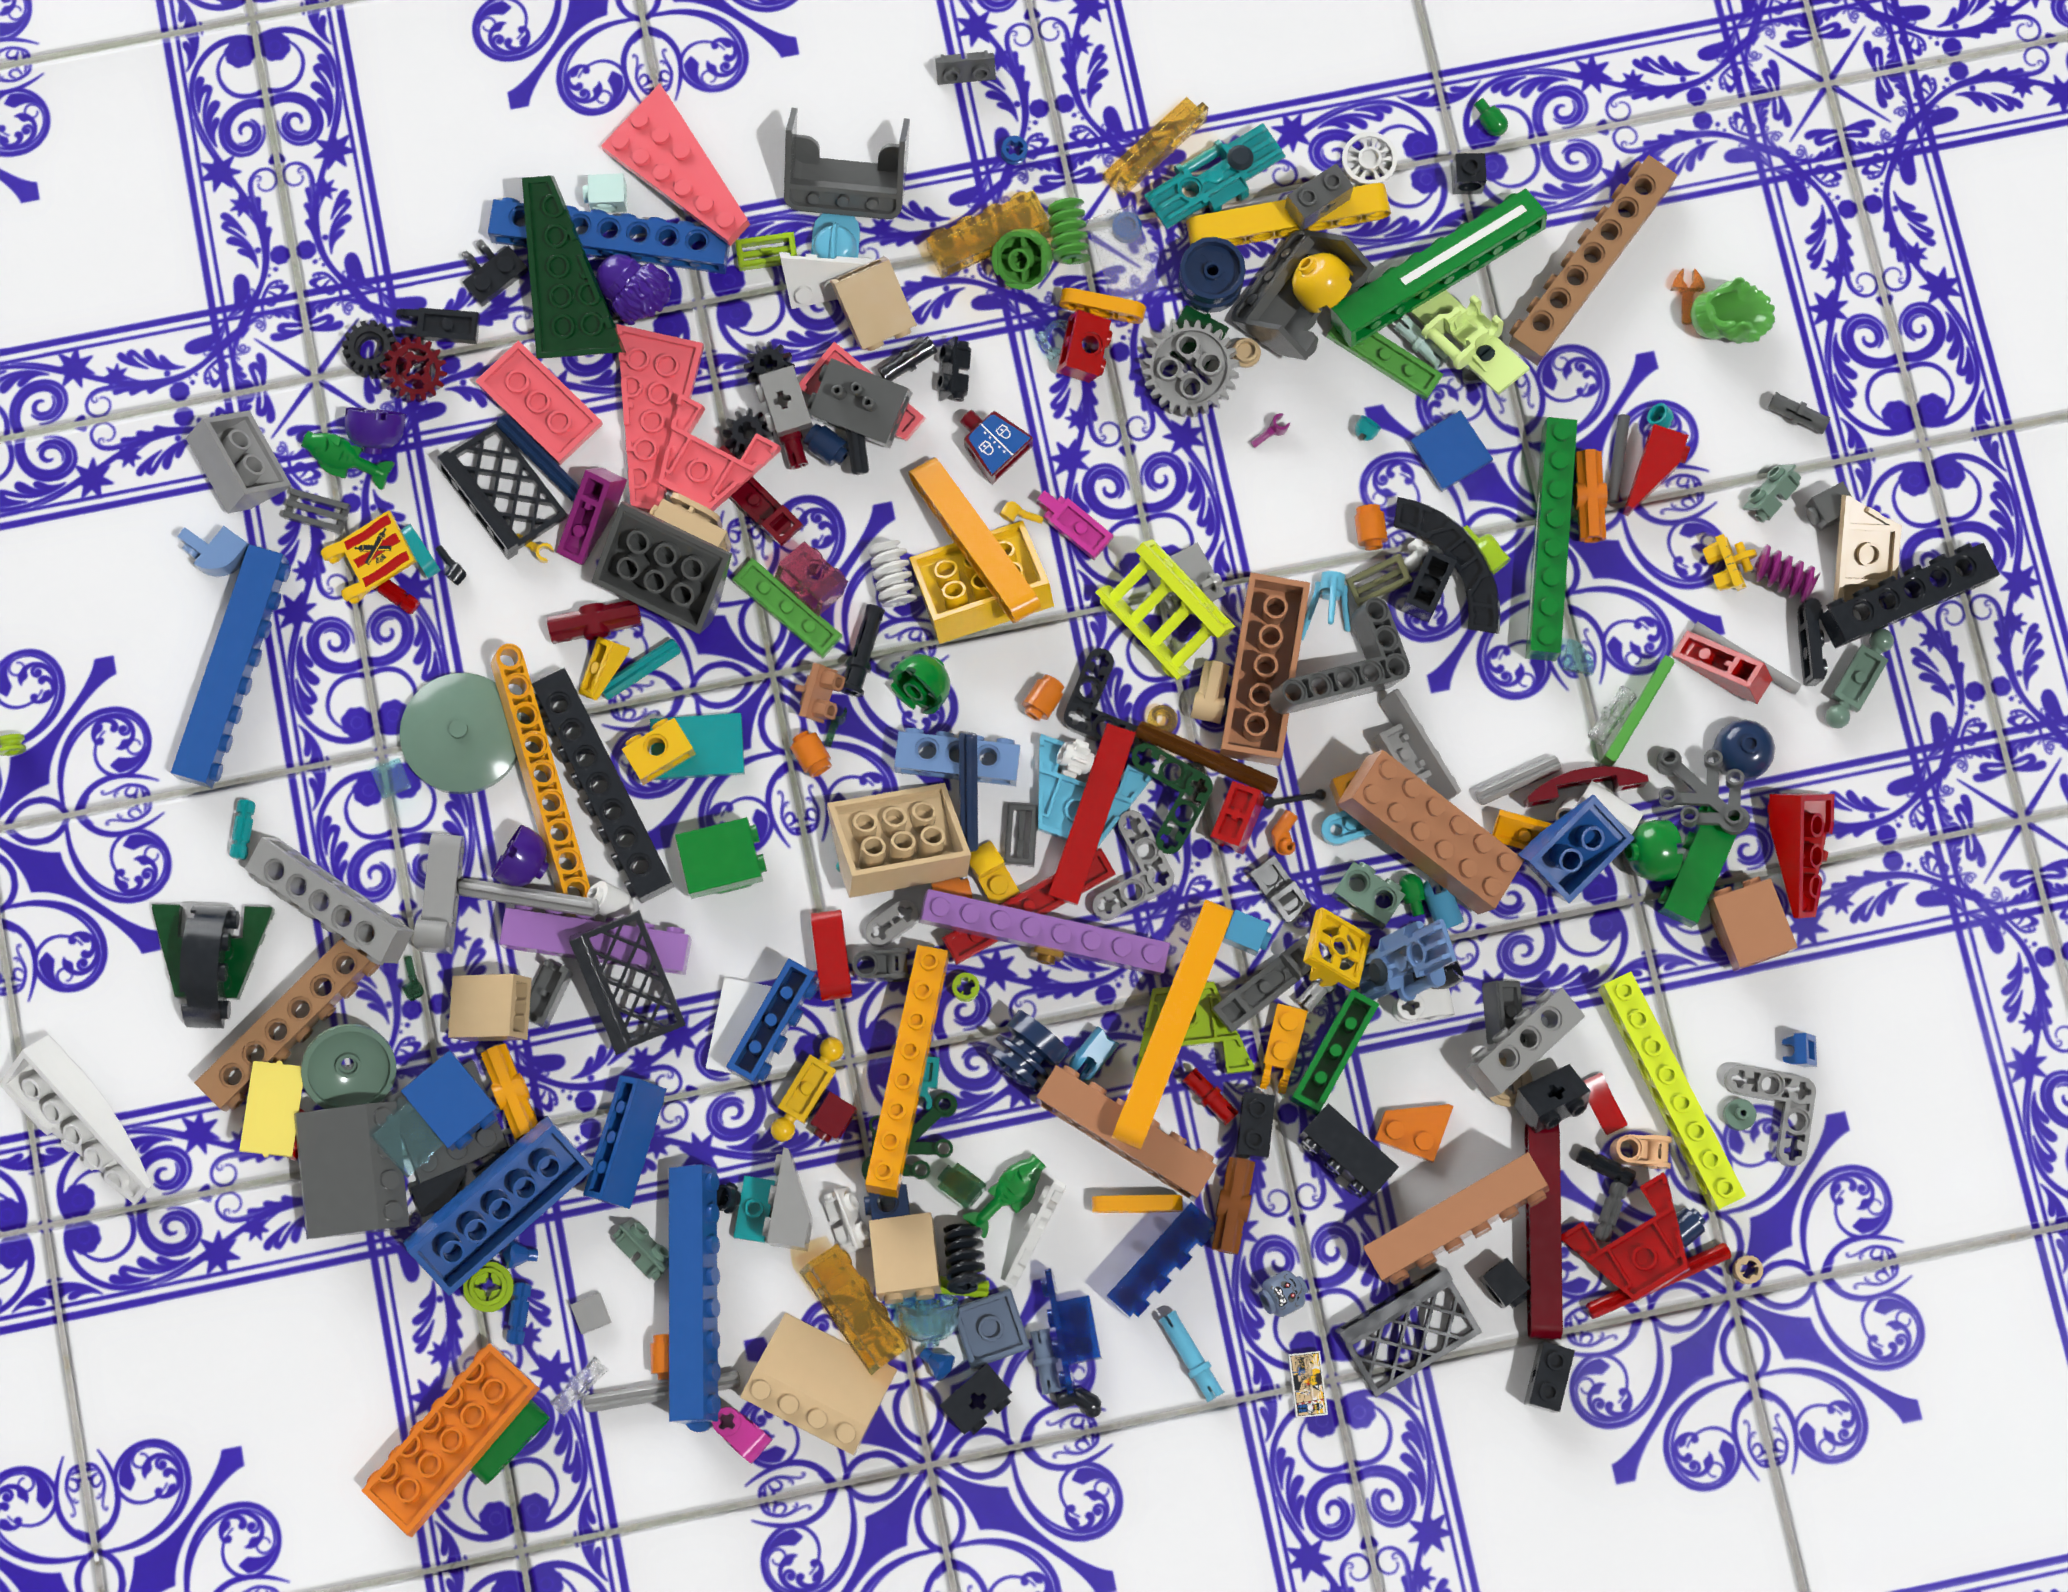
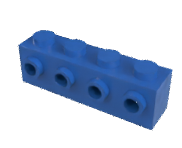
[726,958,819,1086]
[583,1075,667,1209]

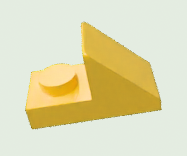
[969,841,1020,905]

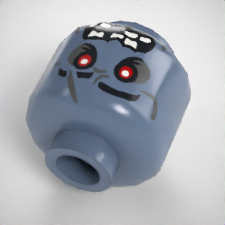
[1259,1271,1308,1317]

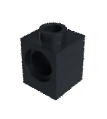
[1451,153,1487,194]
[1479,1258,1531,1309]

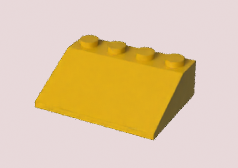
[909,520,1054,644]

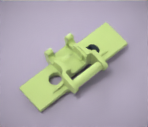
[1410,290,1530,395]

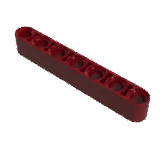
[1524,1122,1563,1339]

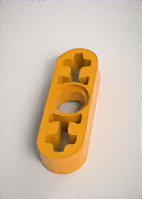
[1059,288,1146,324]
[1092,1195,1183,1213]

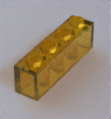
[926,190,1049,279]
[799,1244,909,1375]

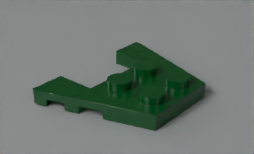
[152,904,275,1000]

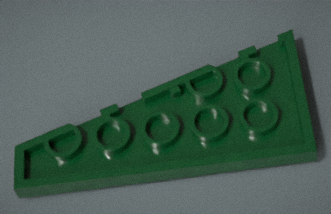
[522,175,626,359]

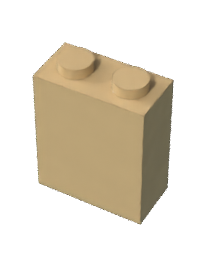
[830,256,917,351]
[448,974,532,1041]
[869,1212,942,1304]

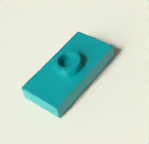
[733,1176,776,1243]

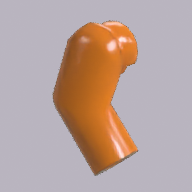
[1271,810,1298,855]

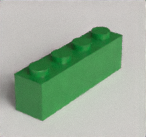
[1657,806,1739,928]
[1289,989,1379,1116]

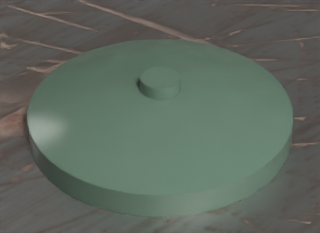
[400,673,522,794]

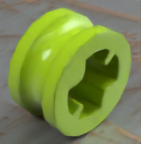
[0,734,26,756]
[952,973,980,1002]

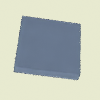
[951,1288,1031,1369]

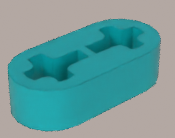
[401,524,441,579]

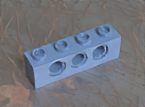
[894,728,1020,786]

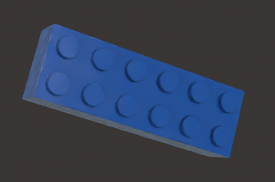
[403,1116,593,1296]

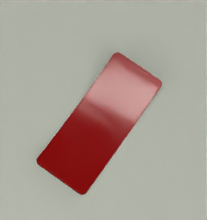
[1583,1072,1628,1135]

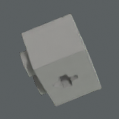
[755,365,812,438]

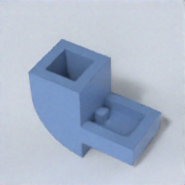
[177,526,249,577]

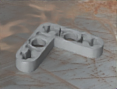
[1092,810,1174,921]
[1724,1065,1816,1167]

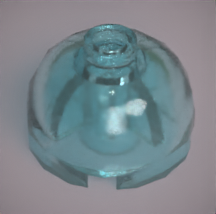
[897,1294,959,1348]

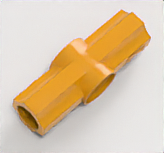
[481,1043,538,1140]

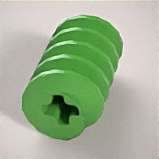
[1048,197,1090,264]

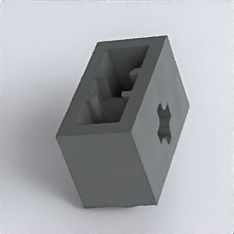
[1285,163,1354,231]

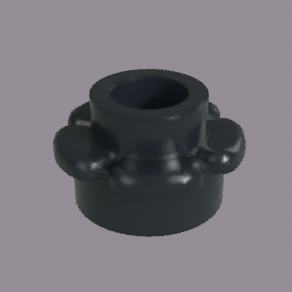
[717,1182,741,1214]

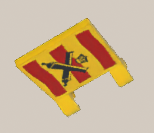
[321,510,417,604]

